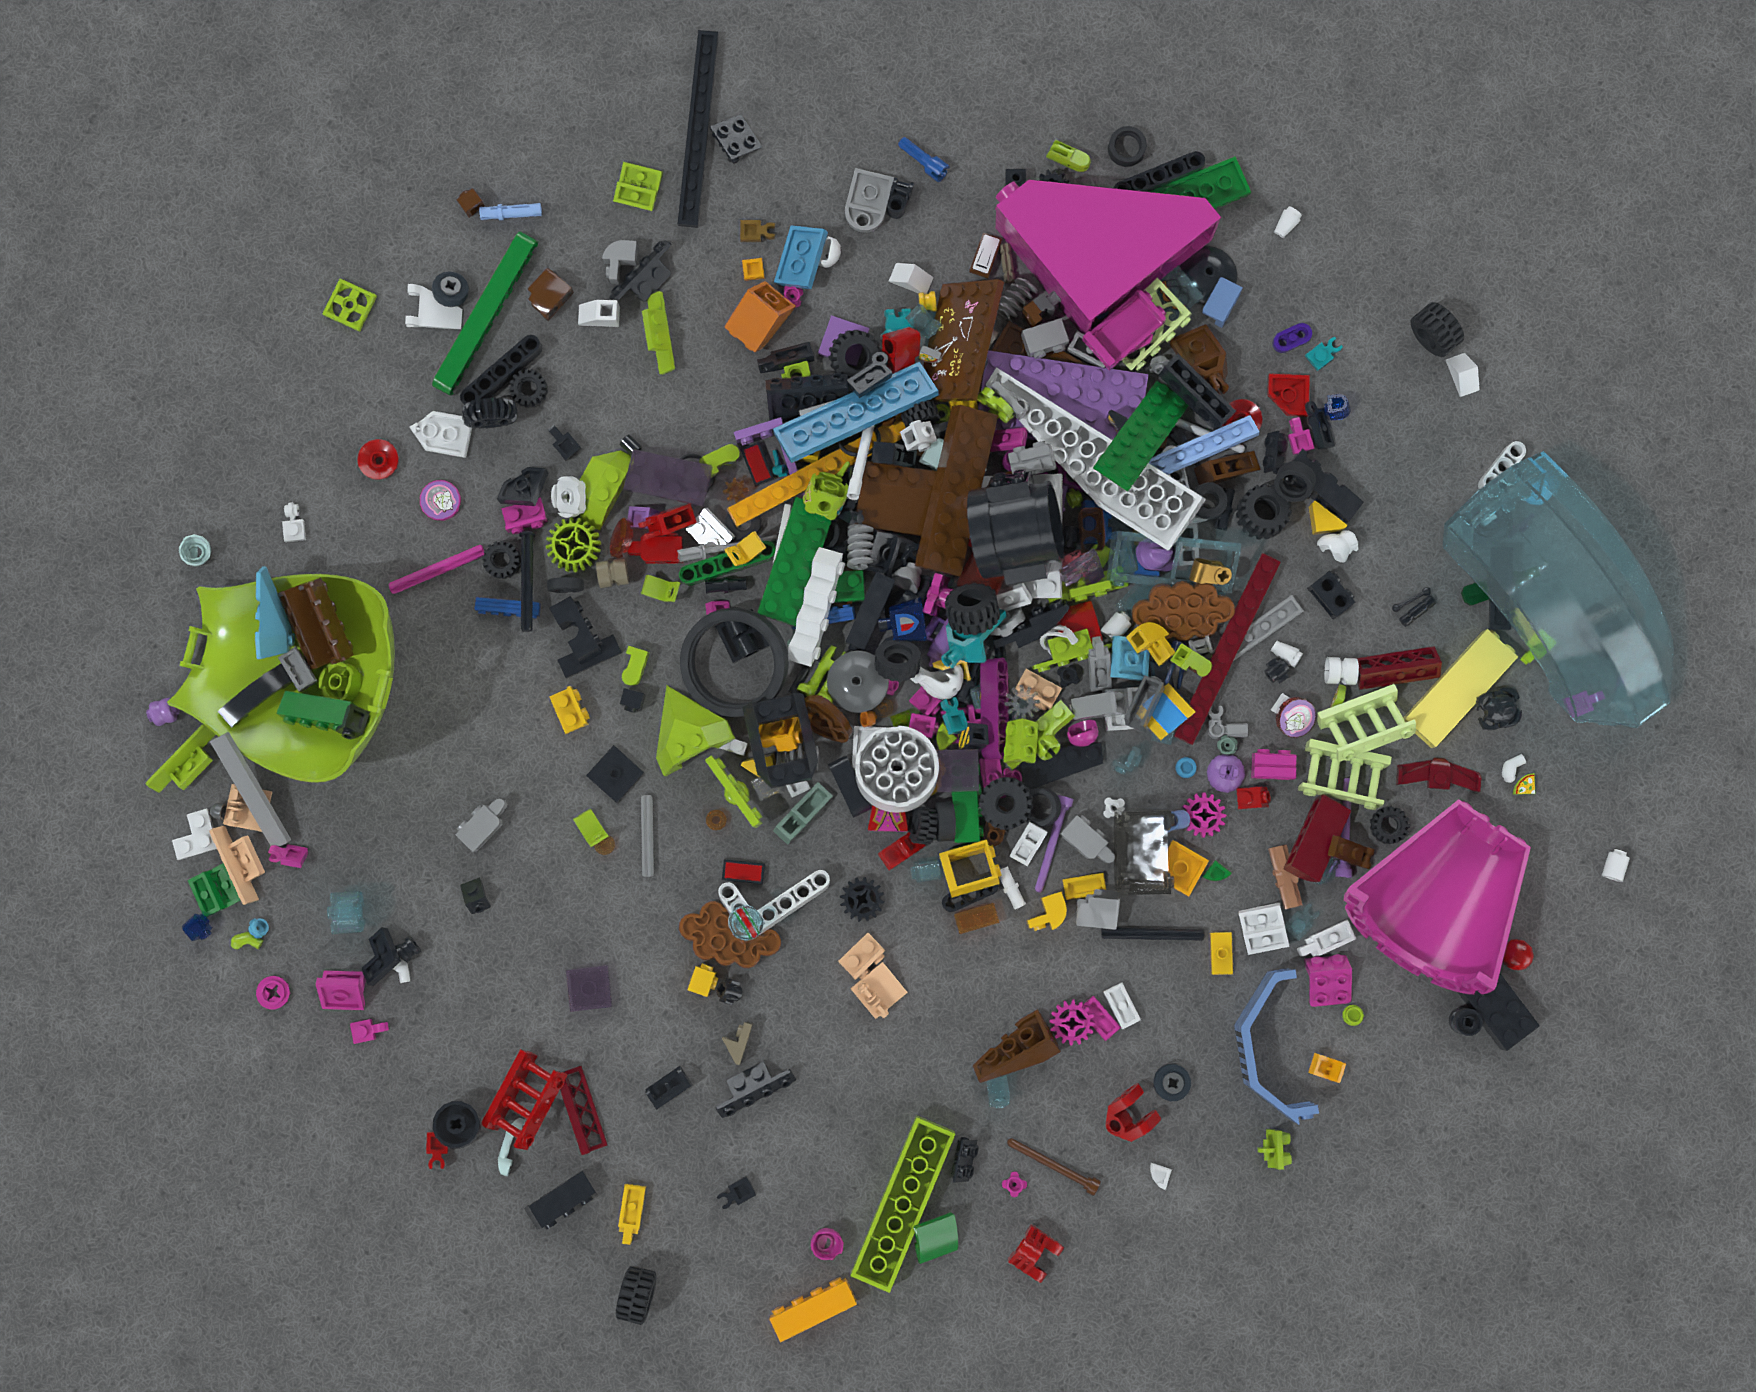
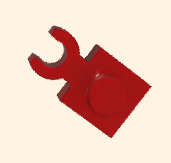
[426,1132,448,1169]

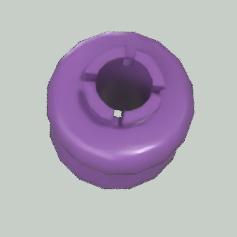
[146,698,180,726]

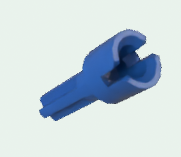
[898,137,950,182]

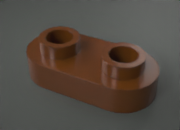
[983,806,1008,846]

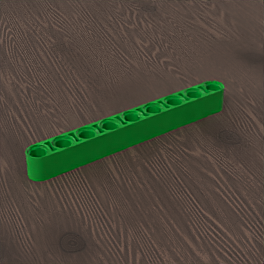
[432,232,539,396]

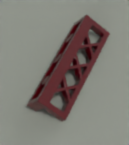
[1356,646,1442,690]
[560,1065,608,1155]

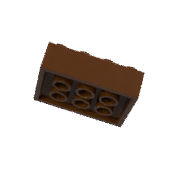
[854,462,936,536]

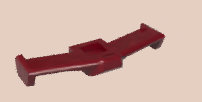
[1396,758,1481,793]

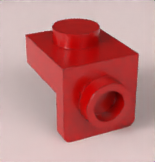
[1236,787,1271,809]

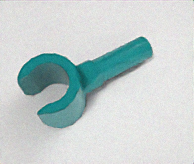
[772,450,788,477]

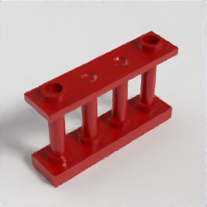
[481,1049,567,1150]

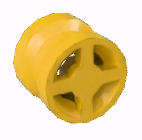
[918,291,937,313]

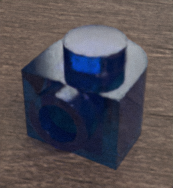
[1324,394,1351,421]
[182,914,212,941]

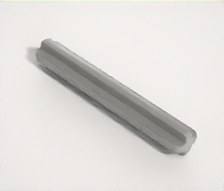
[641,795,654,877]

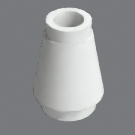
[1274,206,1302,238]
[1271,641,1303,668]

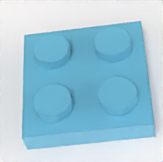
[1110,636,1149,681]

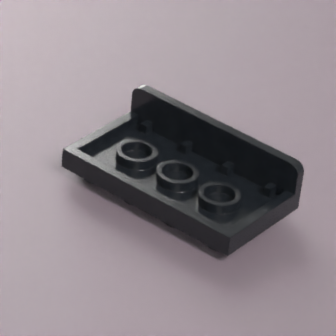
[765,373,849,421]

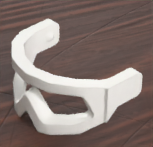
[1040,625,1078,655]

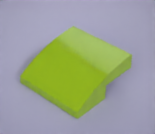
[613,162,663,211]

